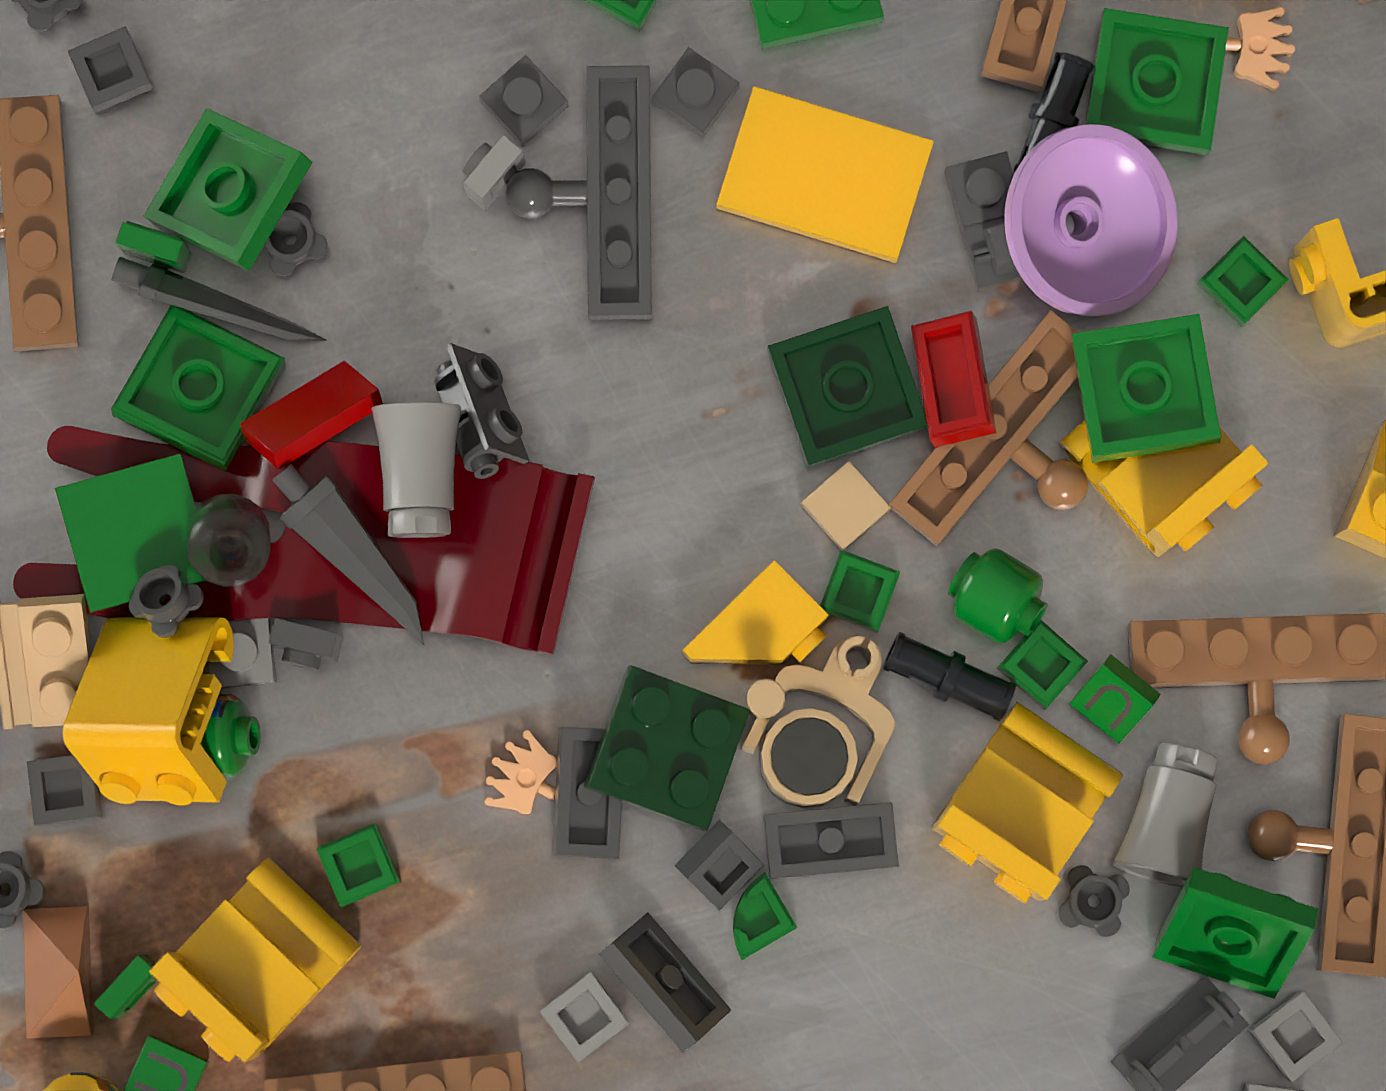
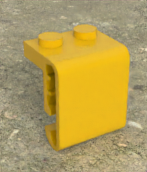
[1289,218,1386,348]
[1059,420,1269,557]
[63,617,234,806]
[931,702,1123,904]
[149,857,362,1063]

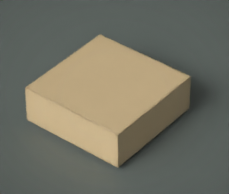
[800,461,891,551]

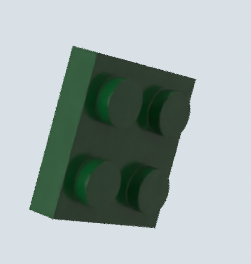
[767,306,928,468]
[584,665,750,831]

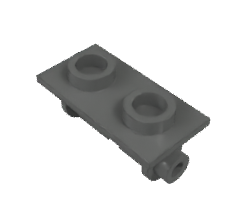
[434,343,530,479]
[1110,976,1249,1091]

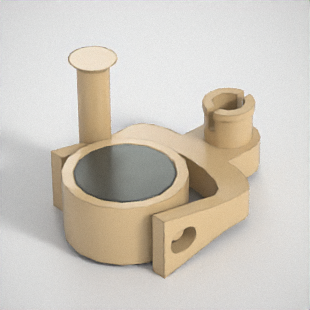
[741,635,895,808]

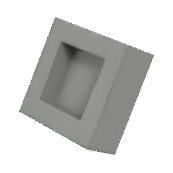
[463,135,525,211]
[208,619,277,689]
[539,972,630,1063]
[1249,990,1343,1082]

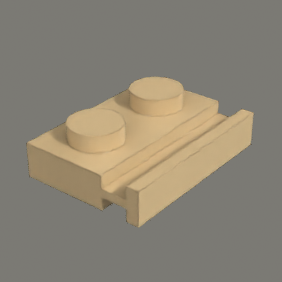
[0,594,92,730]

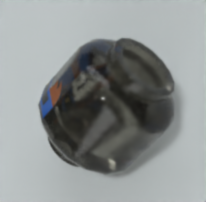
[186,493,271,587]

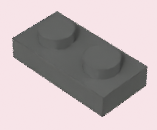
[552,727,622,859]
[764,802,899,879]
[599,912,732,1053]

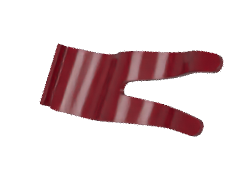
[13,426,595,655]

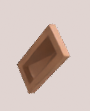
[23,906,93,1039]

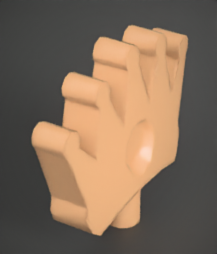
[1226,7,1295,91]
[485,730,557,815]

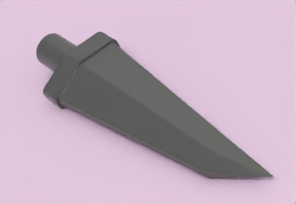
[111,257,326,340]
[272,464,424,645]

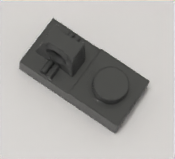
[944,151,1023,292]

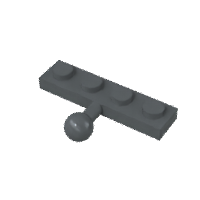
[505,65,652,320]

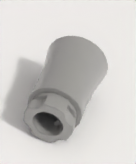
[372,402,461,538]
[1113,743,1217,887]

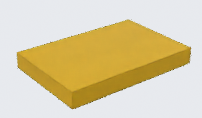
[716,86,934,263]

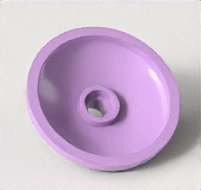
[1004,124,1178,317]

